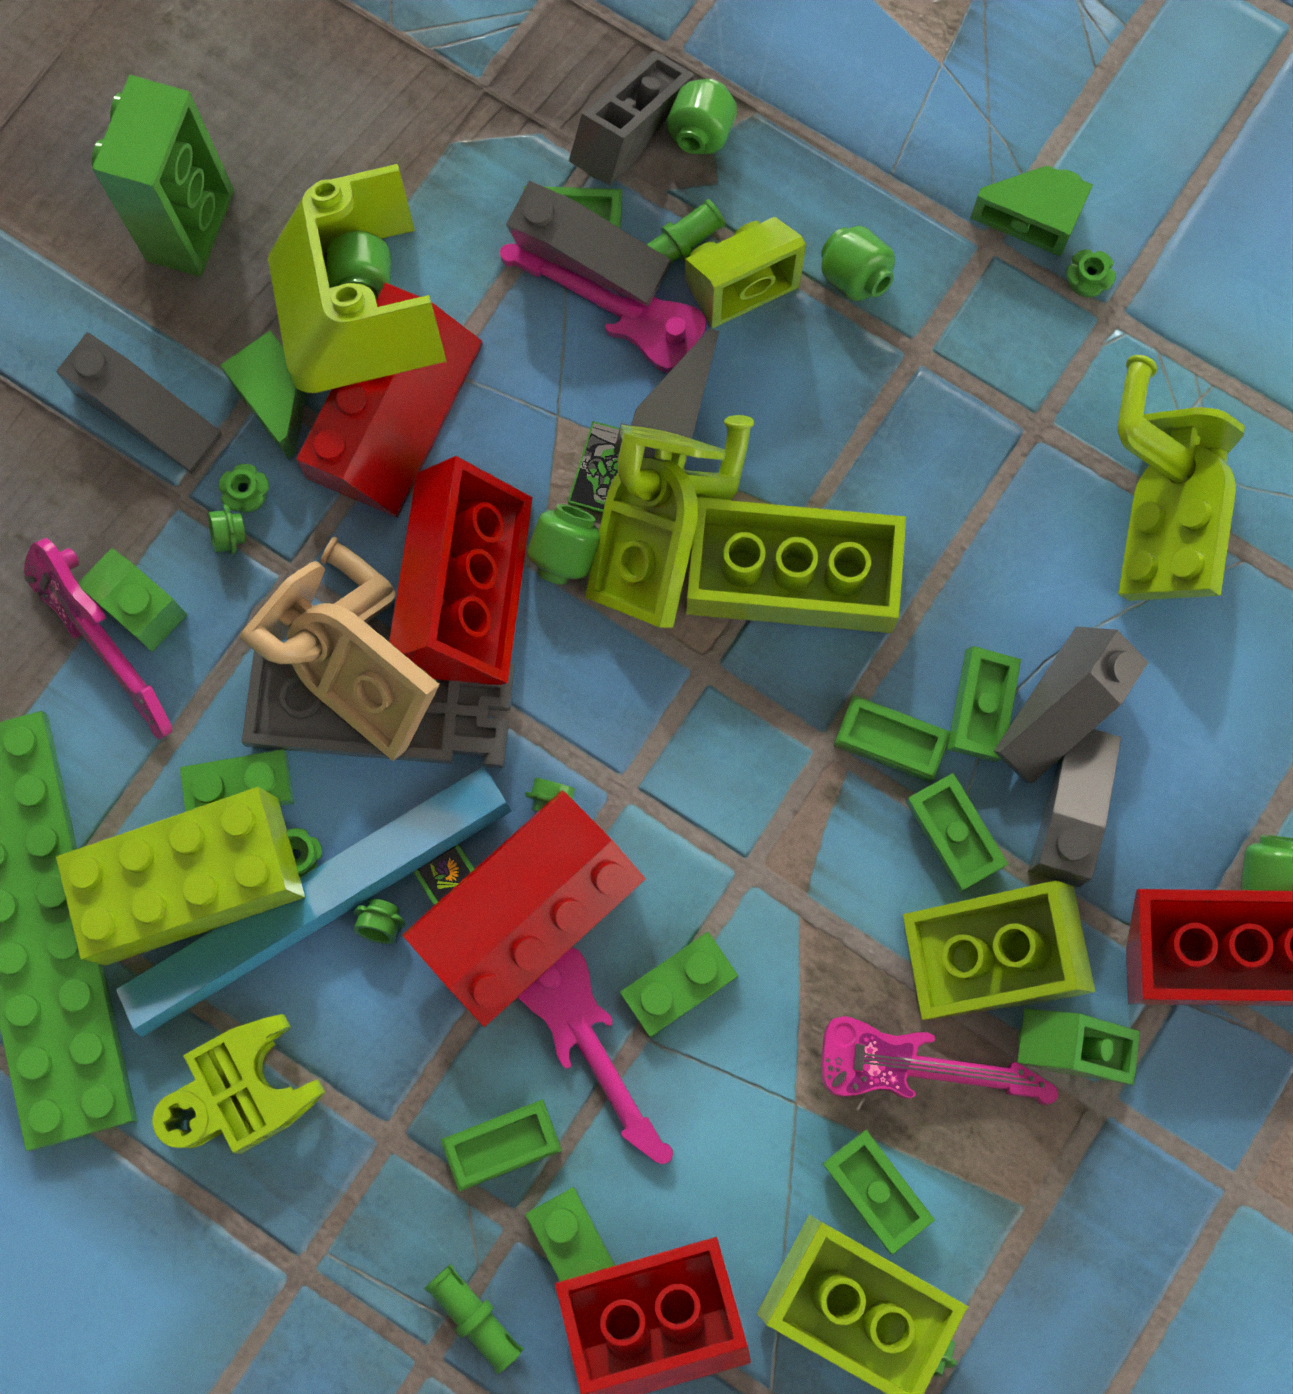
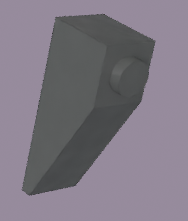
[569,51,695,186]
[506,180,671,307]
[613,329,719,470]
[56,332,222,474]
[994,626,1149,783]
[1028,729,1121,887]

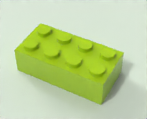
[686,497,906,633]
[56,787,305,966]

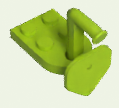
[1117,355,1245,601]
[585,415,755,628]

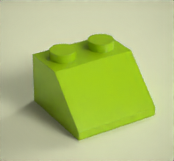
[685,217,806,329]

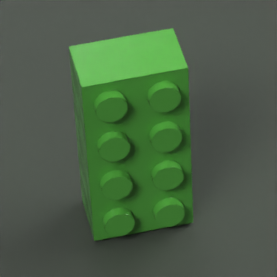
[91,74,234,277]

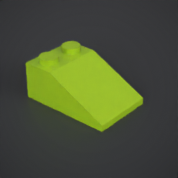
[903,880,1096,1020]
[756,1214,969,1394]

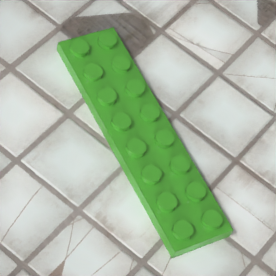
[0,711,138,1151]

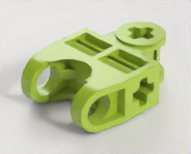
[152,1014,326,1154]

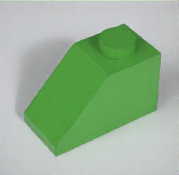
[970,165,1093,257]
[220,331,307,459]
[78,548,187,652]
[1017,1009,1140,1085]

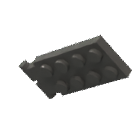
[242,651,515,768]

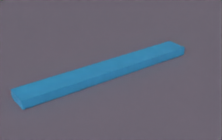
[116,766,512,1038]

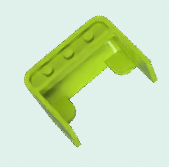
[268,164,447,393]

